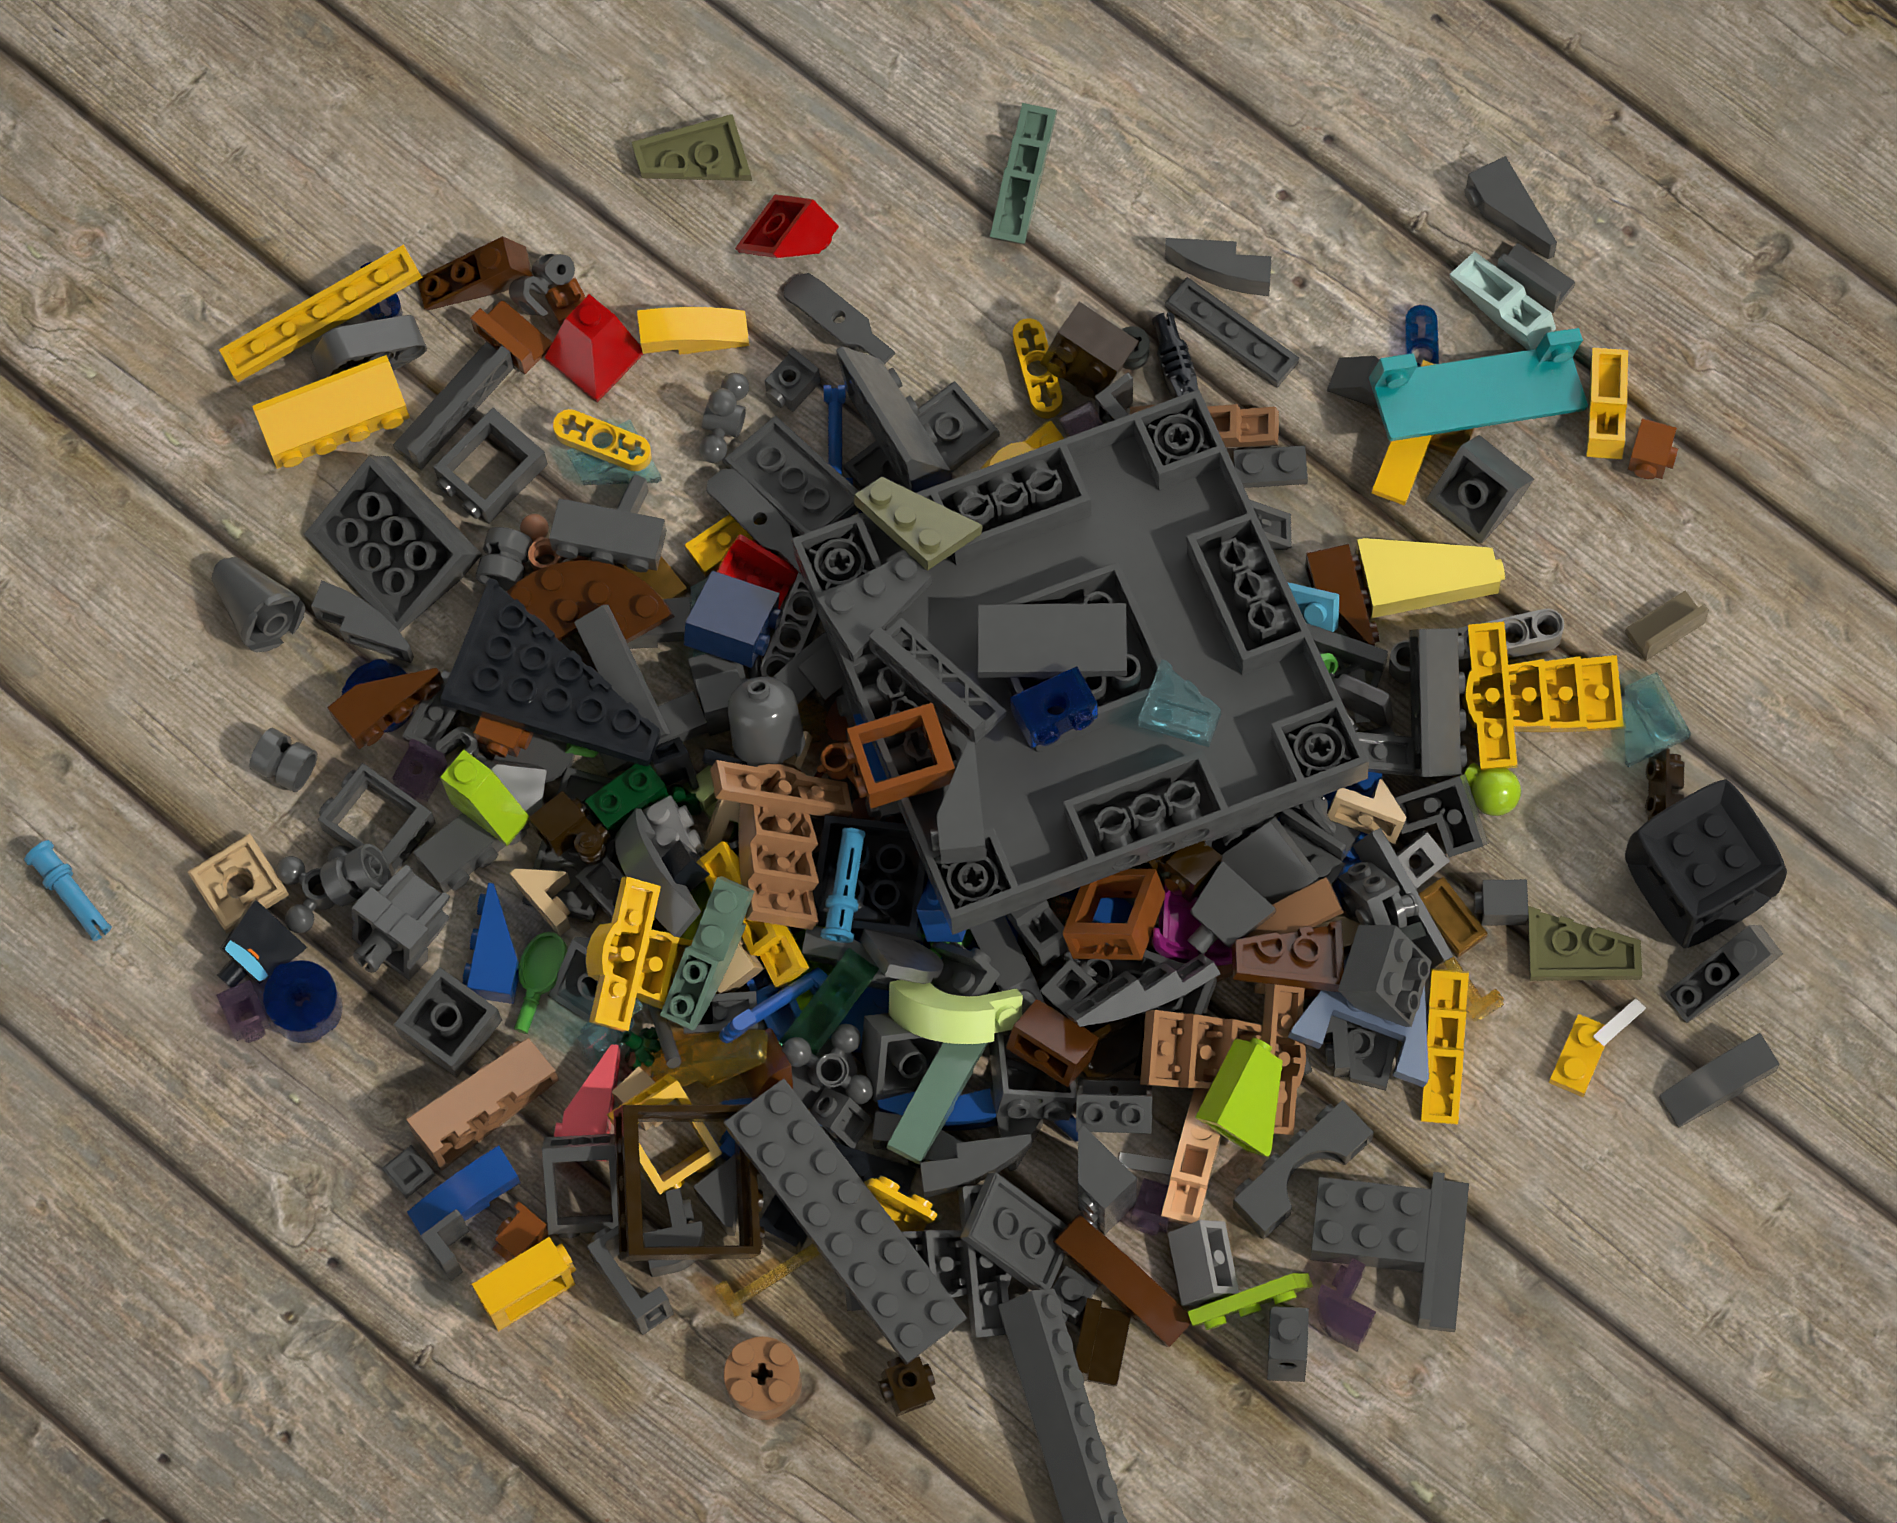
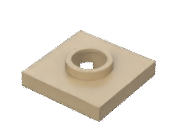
[188,833,289,934]

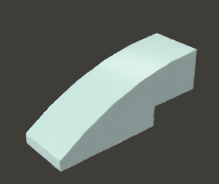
[1450,251,1556,350]

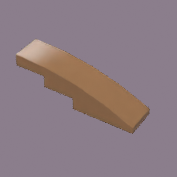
[1130,404,1279,447]
[1216,877,1344,982]

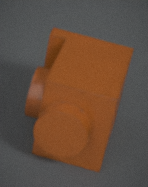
[492,1202,548,1263]

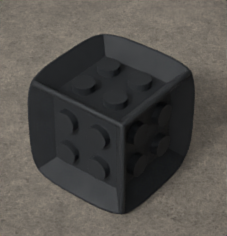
[1625,779,1787,949]

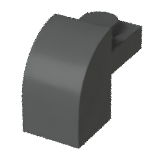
[643,1188,705,1277]

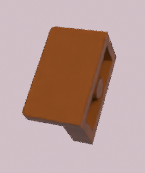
[470,301,552,374]

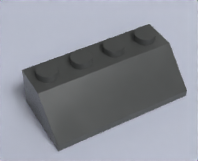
[1409,628,1467,777]

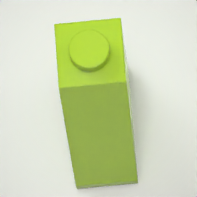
[440,749,530,846]
[1195,1037,1283,1157]

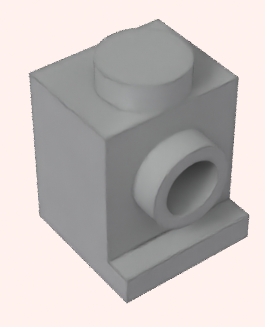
[1396,831,1450,888]

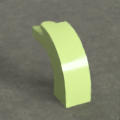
[889,980,1023,1044]

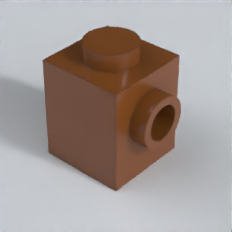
[1628,418,1679,479]
[473,717,533,758]

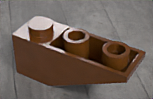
[418,236,533,311]
[1305,544,1380,646]
[327,668,444,750]

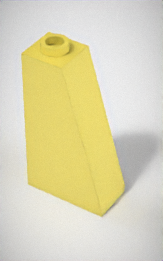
[1356,538,1505,618]

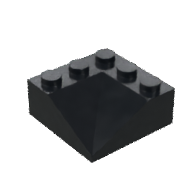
[813,815,928,944]

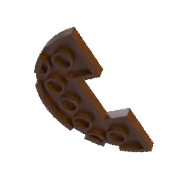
[507,560,675,644]

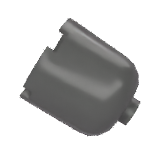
[727,676,805,767]

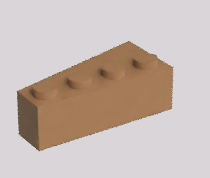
[406,1037,559,1171]

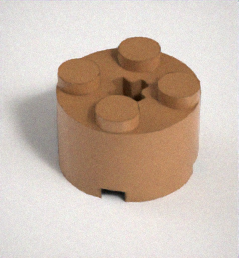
[724,1336,802,1420]

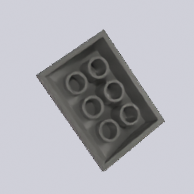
[836,346,955,493]
[304,455,482,632]

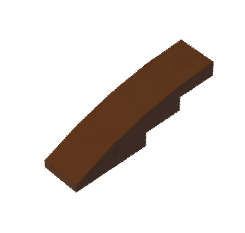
[1053,1214,1191,1347]

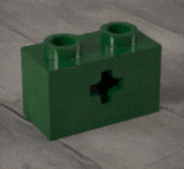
[585,764,667,841]

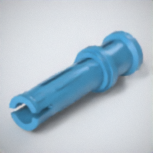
[820,828,865,943]
[24,840,112,941]

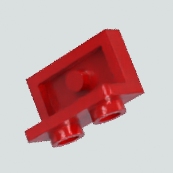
[716,534,798,608]

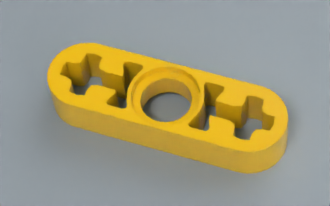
[1013,318,1063,419]
[553,409,652,471]

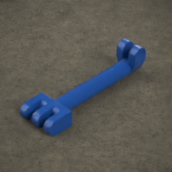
[824,385,853,485]
[719,967,834,1043]

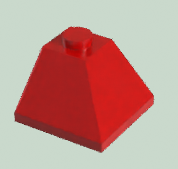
[735,194,839,258]
[545,294,644,403]

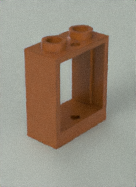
[843,703,955,808]
[1062,869,1166,960]

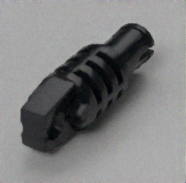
[1152,312,1198,399]

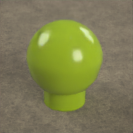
[1464,763,1521,816]

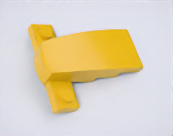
[1462,621,1624,771]
[586,877,720,1032]

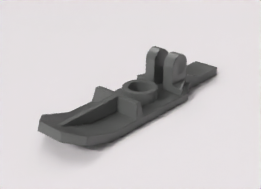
[784,273,896,365]
[706,469,801,575]

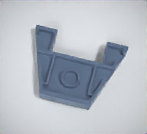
[1288,953,1429,1088]

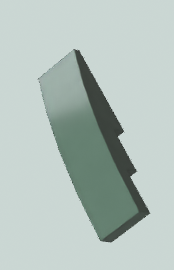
[990,103,1057,245]
[887,1042,989,1165]

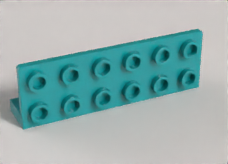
[1369,328,1588,441]

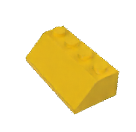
[252,355,410,469]

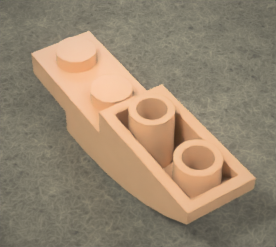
[1161,1088,1221,1225]

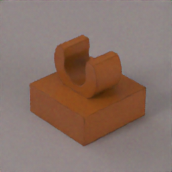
[544,277,586,326]

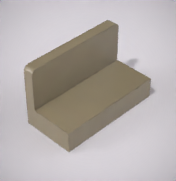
[1625,590,1709,661]

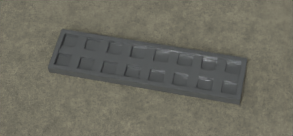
[723,1079,967,1365]

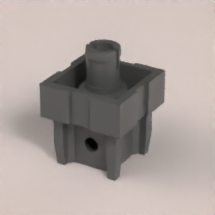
[352,864,450,981]

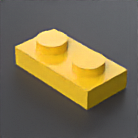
[684,514,758,577]
[1549,1014,1606,1097]

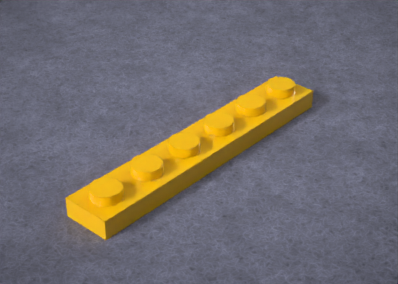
[219,244,423,382]

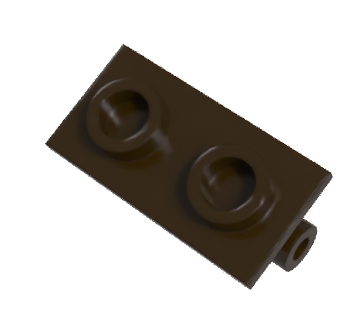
[1645,748,1685,820]

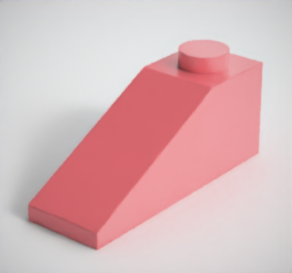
[554,1044,621,1162]

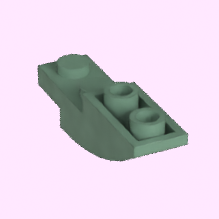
[660,876,755,1030]

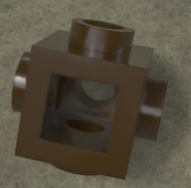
[878,1356,936,1417]

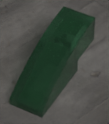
[779,947,878,1055]

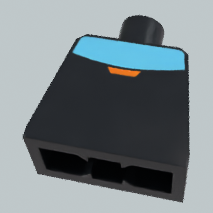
[217,899,307,990]

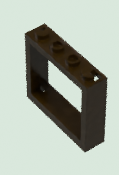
[613,1104,765,1261]

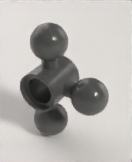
[699,372,749,463]
[276,845,352,934]
[782,1024,873,1104]

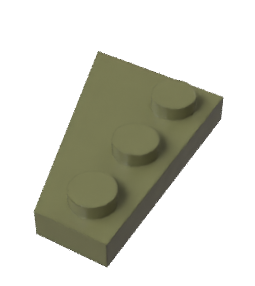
[631,114,752,181]
[854,477,983,571]
[1527,906,1642,981]

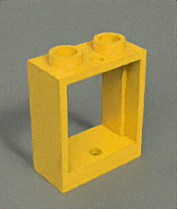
[606,1074,722,1195]
[471,1237,577,1332]

